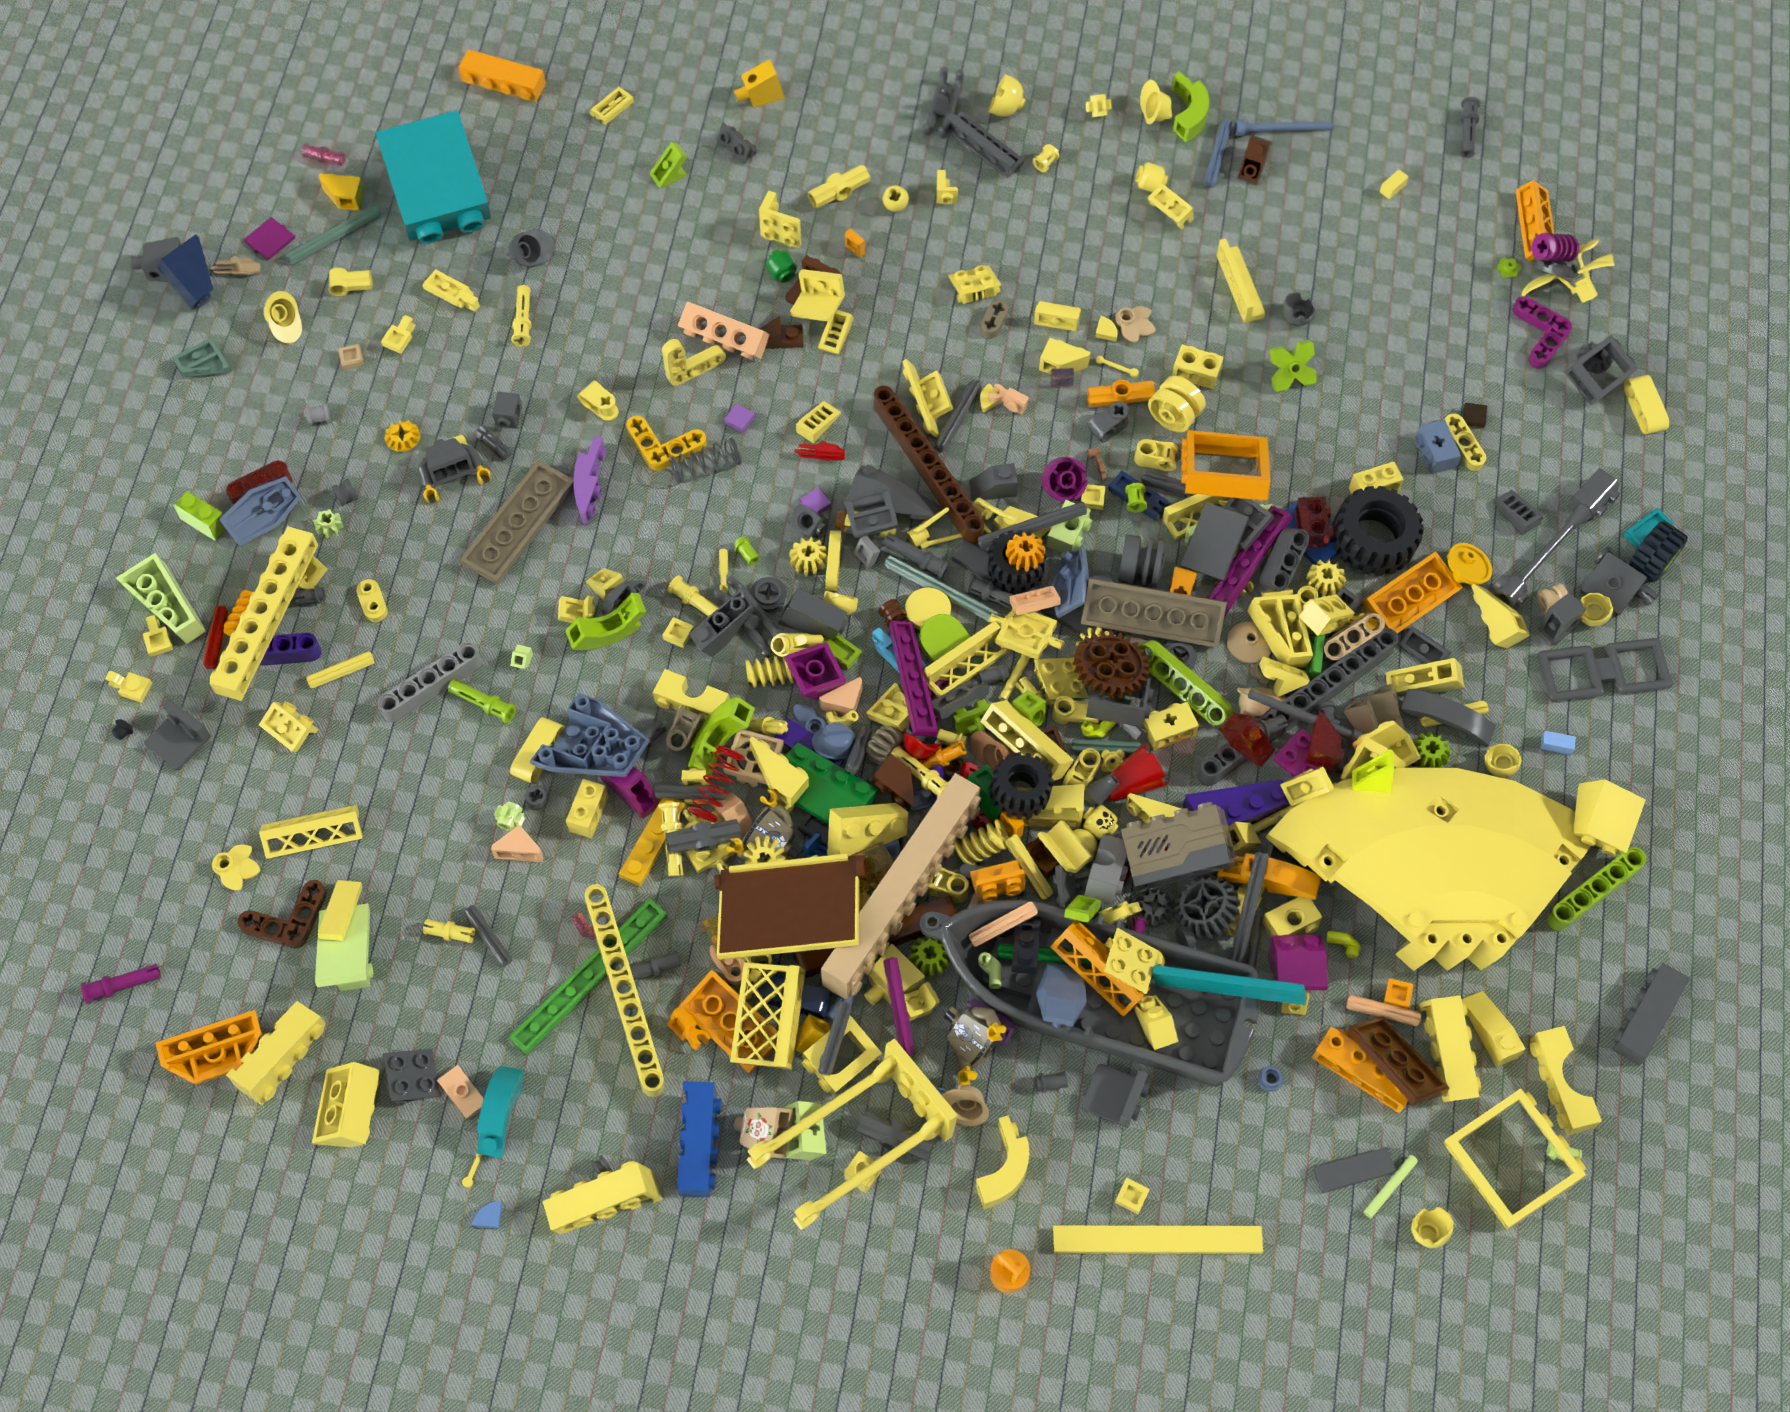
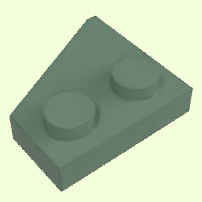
[172,338,232,377]

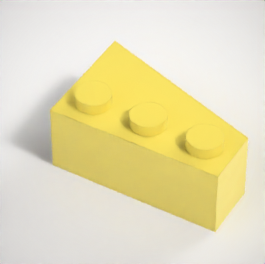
[1247,594,1313,669]
[1016,784,1084,829]

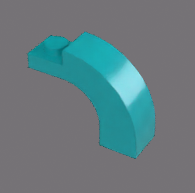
[477,1066,524,1158]

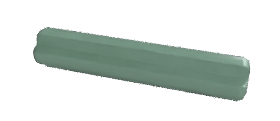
[1071,739,1142,755]

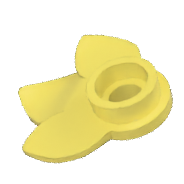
[212,844,261,891]

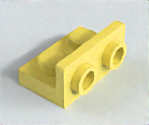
[259,701,319,752]

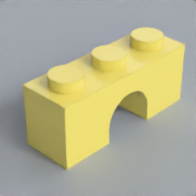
[653,669,729,723]

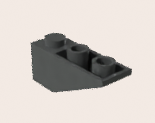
[689,589,755,657]

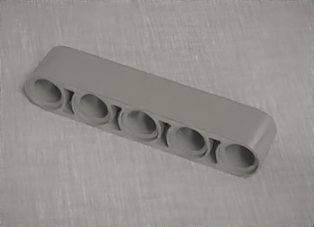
[378,642,482,722]

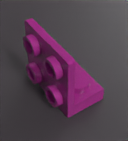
[1273,728,1339,777]

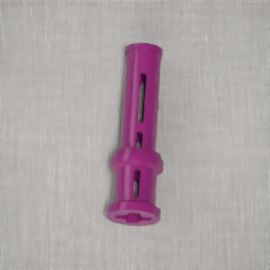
[81,963,161,1005]

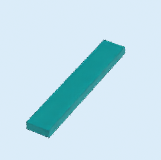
[1152,965,1307,1005]

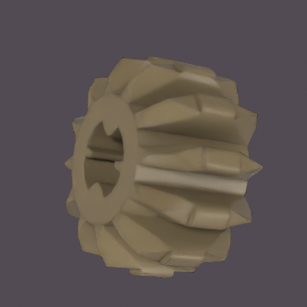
[866,725,904,766]

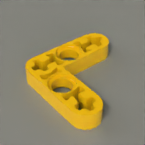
[627,416,707,471]

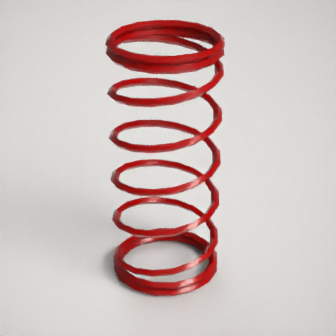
[688,745,745,823]

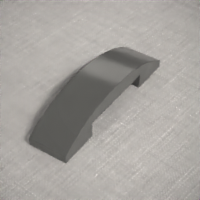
[1400,689,1495,747]

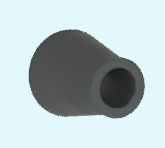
[1084,773,1119,807]

